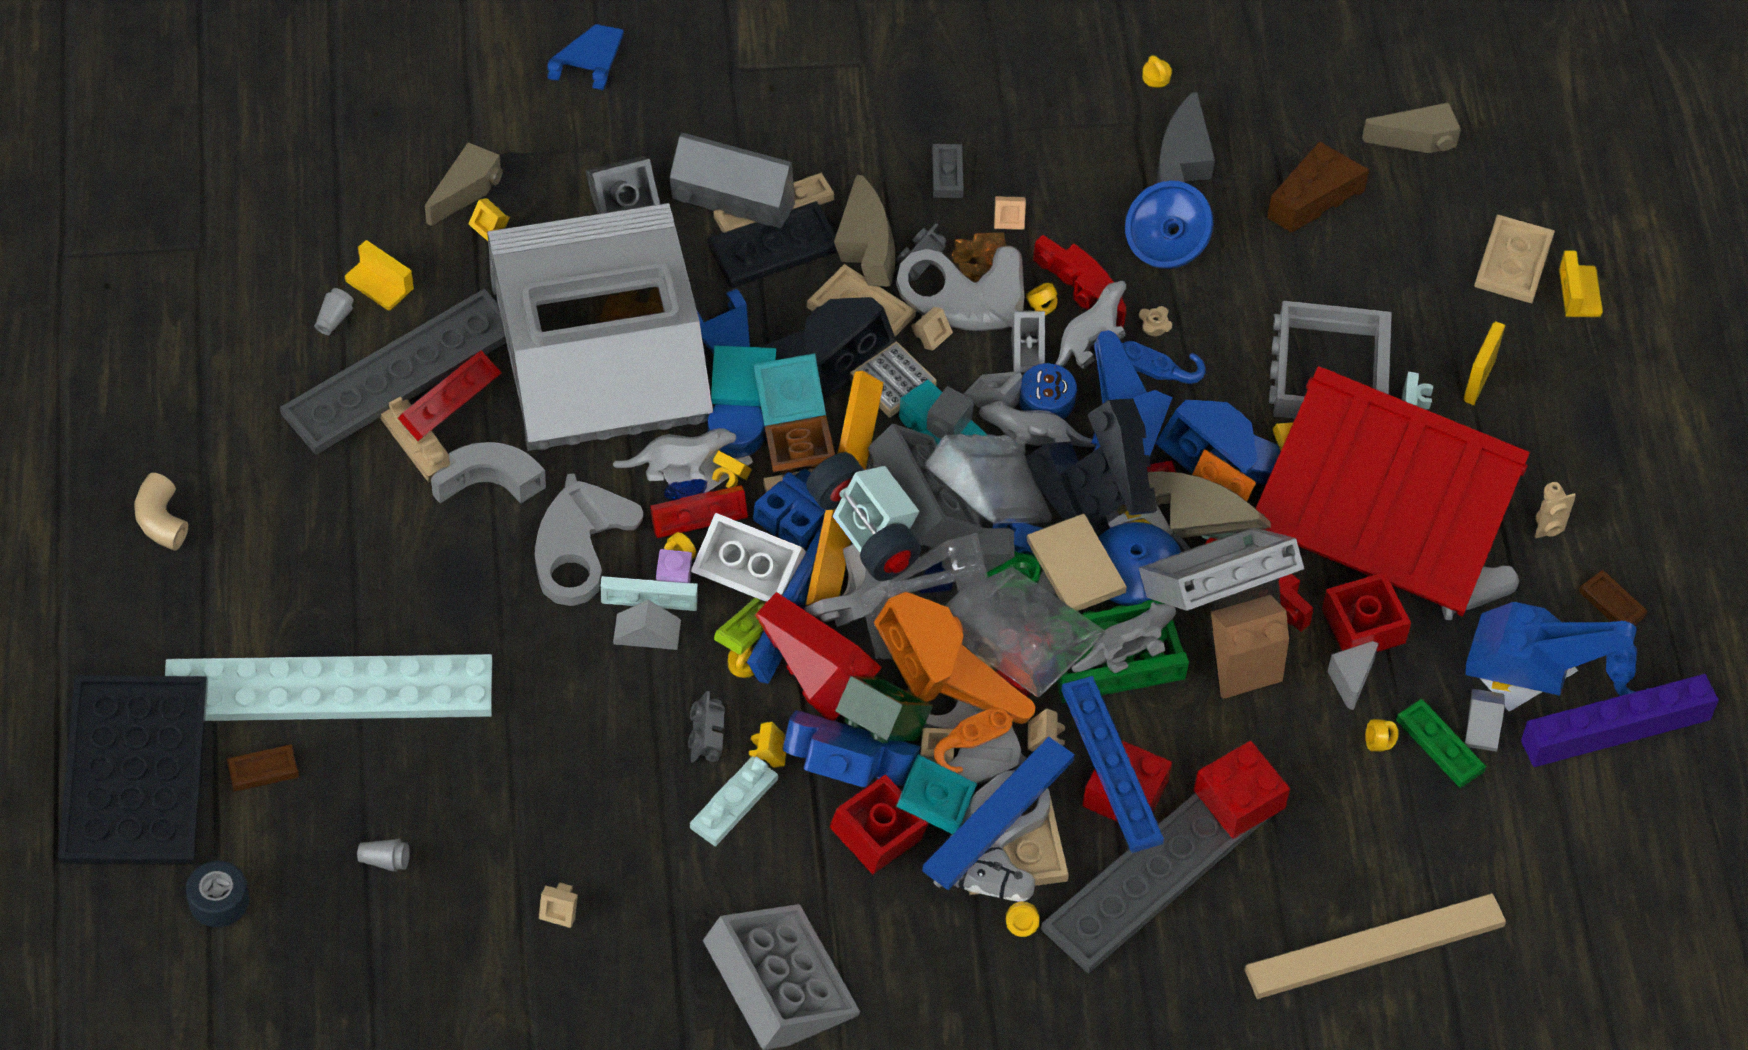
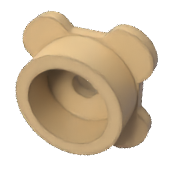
[1139,306,1172,336]

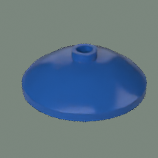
[1125,181,1213,269]
[1098,522,1181,606]

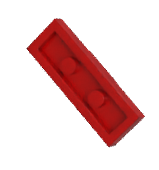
[650,485,748,538]

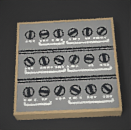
[850,341,937,418]

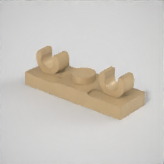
[380,397,450,483]

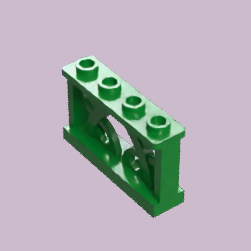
[1042,600,1189,703]

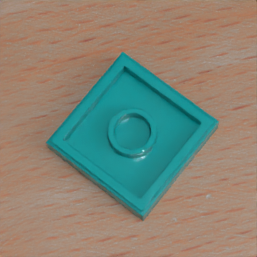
[711,345,776,406]
[754,354,826,426]
[896,755,977,834]

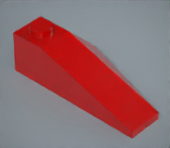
[755,592,882,721]

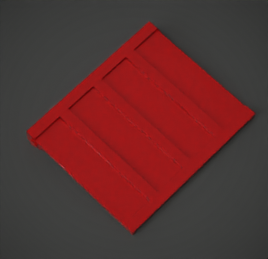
[1256,366,1530,617]

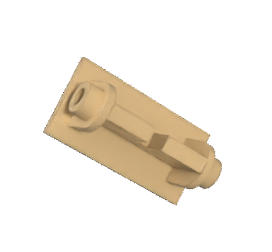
[1535,482,1576,538]

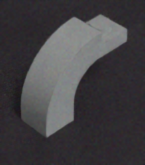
[431,442,546,503]
[804,544,890,627]

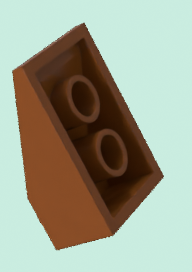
[765,415,835,473]

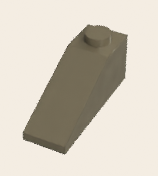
[1362,103,1461,153]
[425,143,503,226]

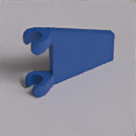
[547,24,624,90]
[697,289,750,354]

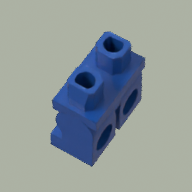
[753,468,825,549]

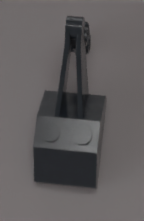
[759,297,896,440]

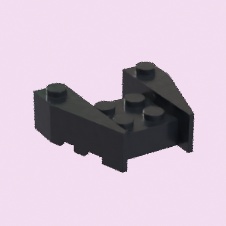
[1025,398,1157,537]

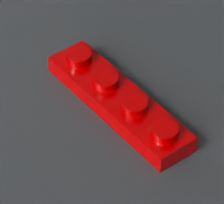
[397,350,501,441]

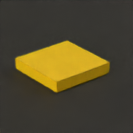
[1464,321,1505,405]

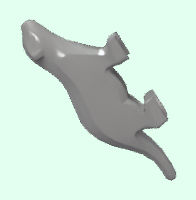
[1055,281,1126,369]
[979,400,1096,455]
[613,428,736,481]
[1071,602,1176,673]

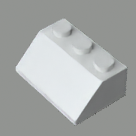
[691,513,806,602]

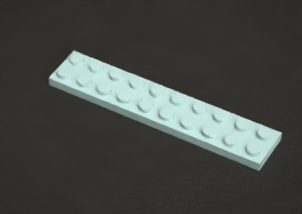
[165,654,492,721]

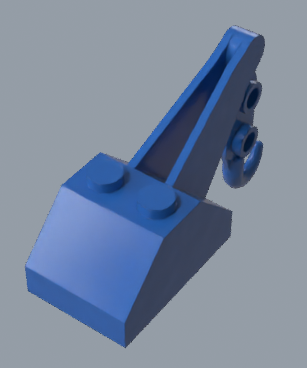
[1091,330,1206,457]
[1155,400,1281,485]
[1466,602,1649,696]

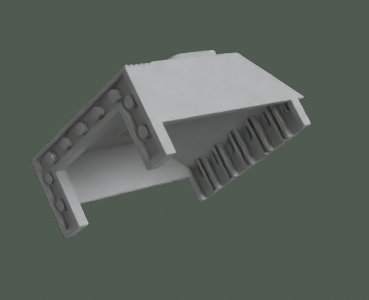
[487,203,713,451]

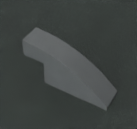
[1157,92,1215,183]

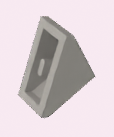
[1011,311,1045,372]
[964,372,1022,408]
[613,599,681,650]
[1328,641,1379,710]
[1465,689,1505,752]

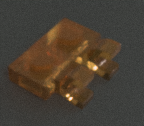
[952,232,1006,283]
[600,287,664,323]

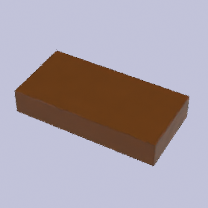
[1579,570,1648,625]
[227,744,299,792]

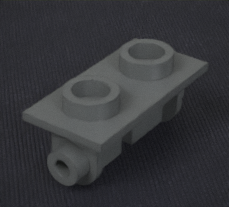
[894,223,946,282]
[688,691,725,763]

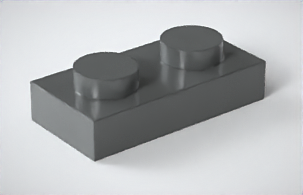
[932,144,963,198]

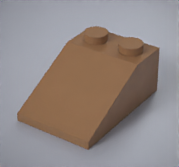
[1211,595,1289,699]

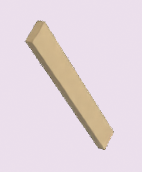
[1245,893,1506,999]

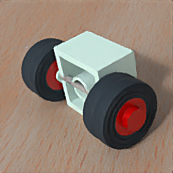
[806,452,921,581]

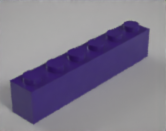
[1521,674,1719,768]

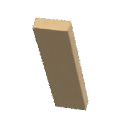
[714,173,834,233]

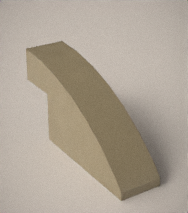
[834,175,896,286]
[1148,471,1271,538]

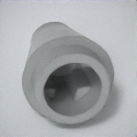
[314,288,354,335]
[357,839,410,872]

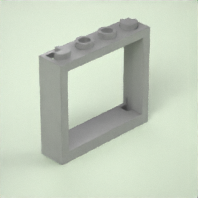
[1269,301,1392,419]
[1139,527,1304,611]

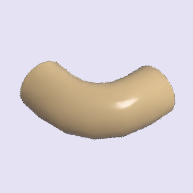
[134,473,188,551]

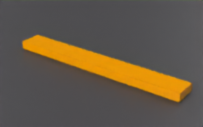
[806,370,884,606]

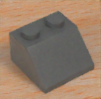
[585,156,660,214]

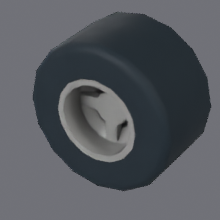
[186,861,249,927]

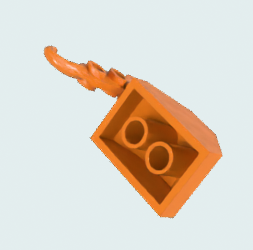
[874,592,1035,773]

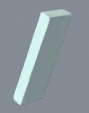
[601,576,698,611]

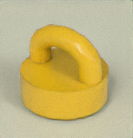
[1142,55,1172,88]
[1026,283,1058,316]
[664,532,696,560]
[728,645,754,678]
[1365,719,1399,752]
[1006,901,1040,937]

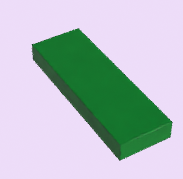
[1396,699,1486,788]

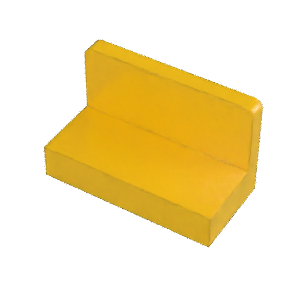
[345,240,414,310]
[1559,251,1603,317]

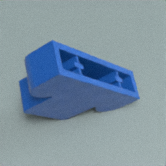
[782,710,920,787]

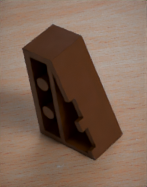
[1267,141,1369,233]

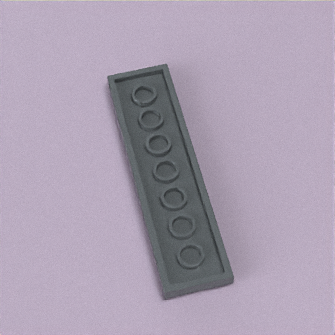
[280,289,507,455]
[1041,793,1269,974]

